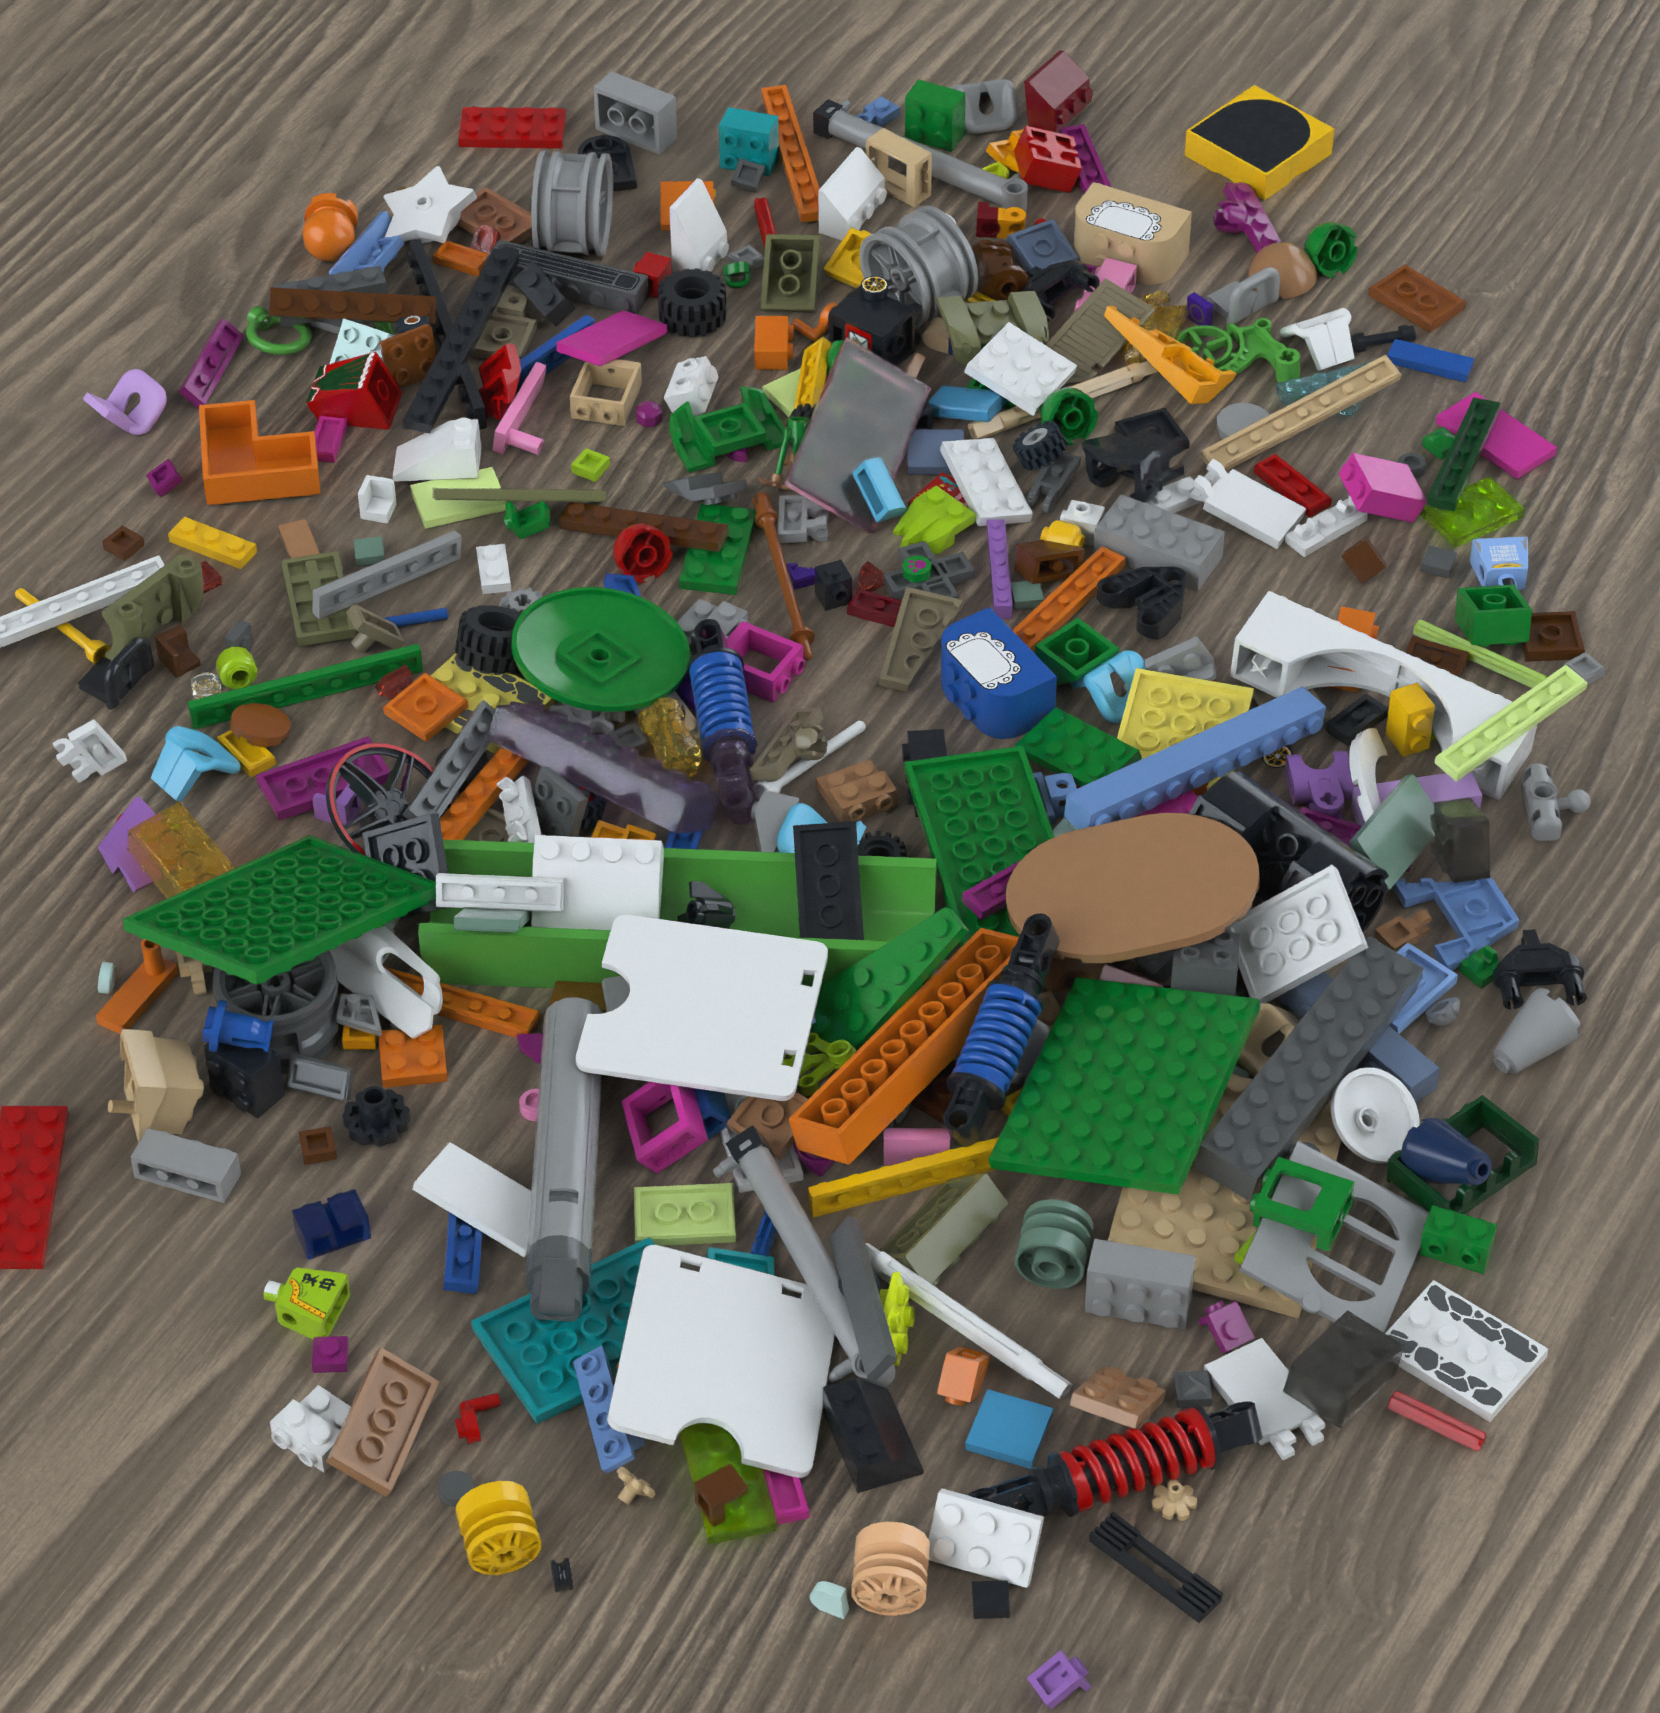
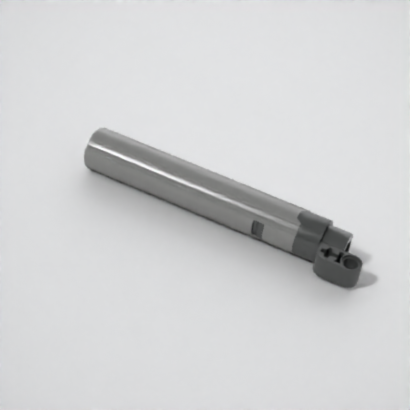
[525,997,604,1322]

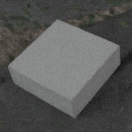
[1563,652,1606,685]

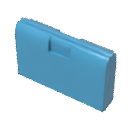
[928,386,1007,422]

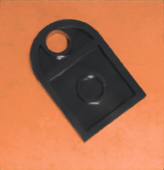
[578,135,637,191]

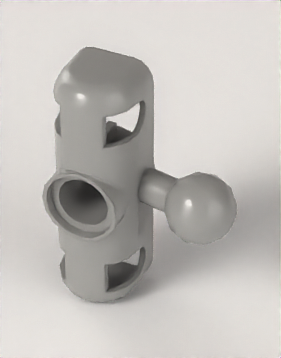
[1521,763,1591,841]

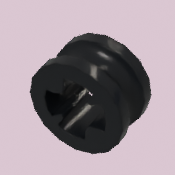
[550,1557,573,1593]

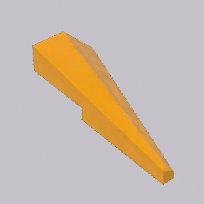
[1103,306,1237,404]

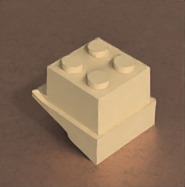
[108,1029,204,1143]

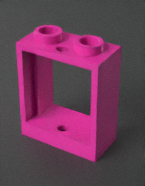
[726,621,805,702]
[621,1082,708,1174]

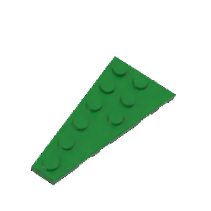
[810,907,969,1051]

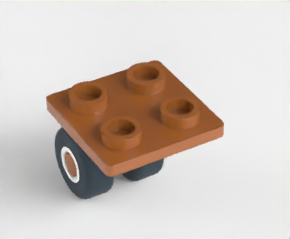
[379,315,437,388]

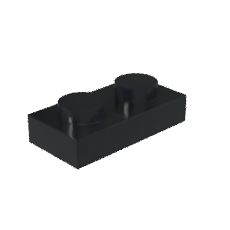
[1326,693,1389,746]

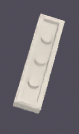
[436,873,564,912]

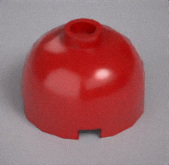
[613,523,672,583]

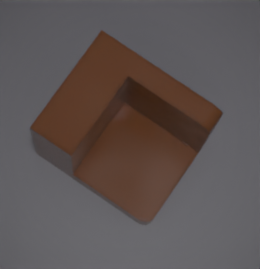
[1341,536,1386,583]
[155,625,201,678]
[694,1463,748,1528]

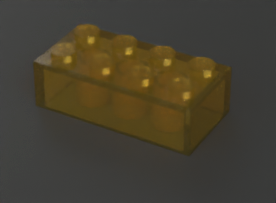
[127,801,235,899]

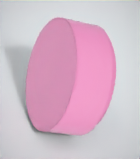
[519,1089,539,1121]

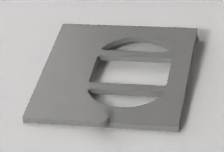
[1239,1140,1429,1345]

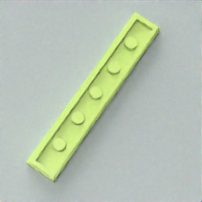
[1435,665,1588,782]

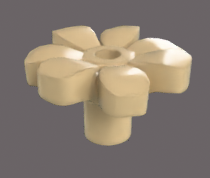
[617,1466,655,1505]
[1152,1480,1197,1521]

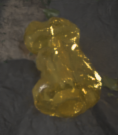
[638,697,703,784]

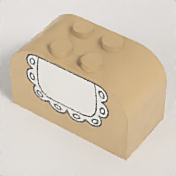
[1074,182,1192,285]

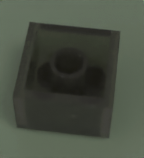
[1430,797,1490,883]

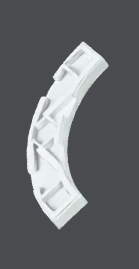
[1349,728,1388,822]

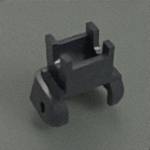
[1082,426,1184,503]

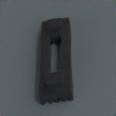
[1089,1512,1223,1623]

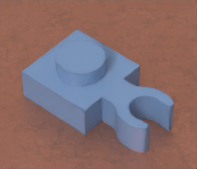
[856,96,900,127]

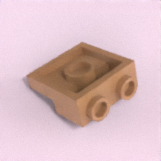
[816,759,897,822]

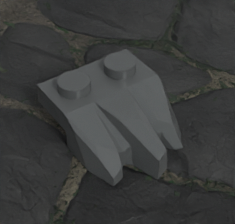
[663,472,748,505]

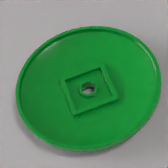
[511,587,690,712]

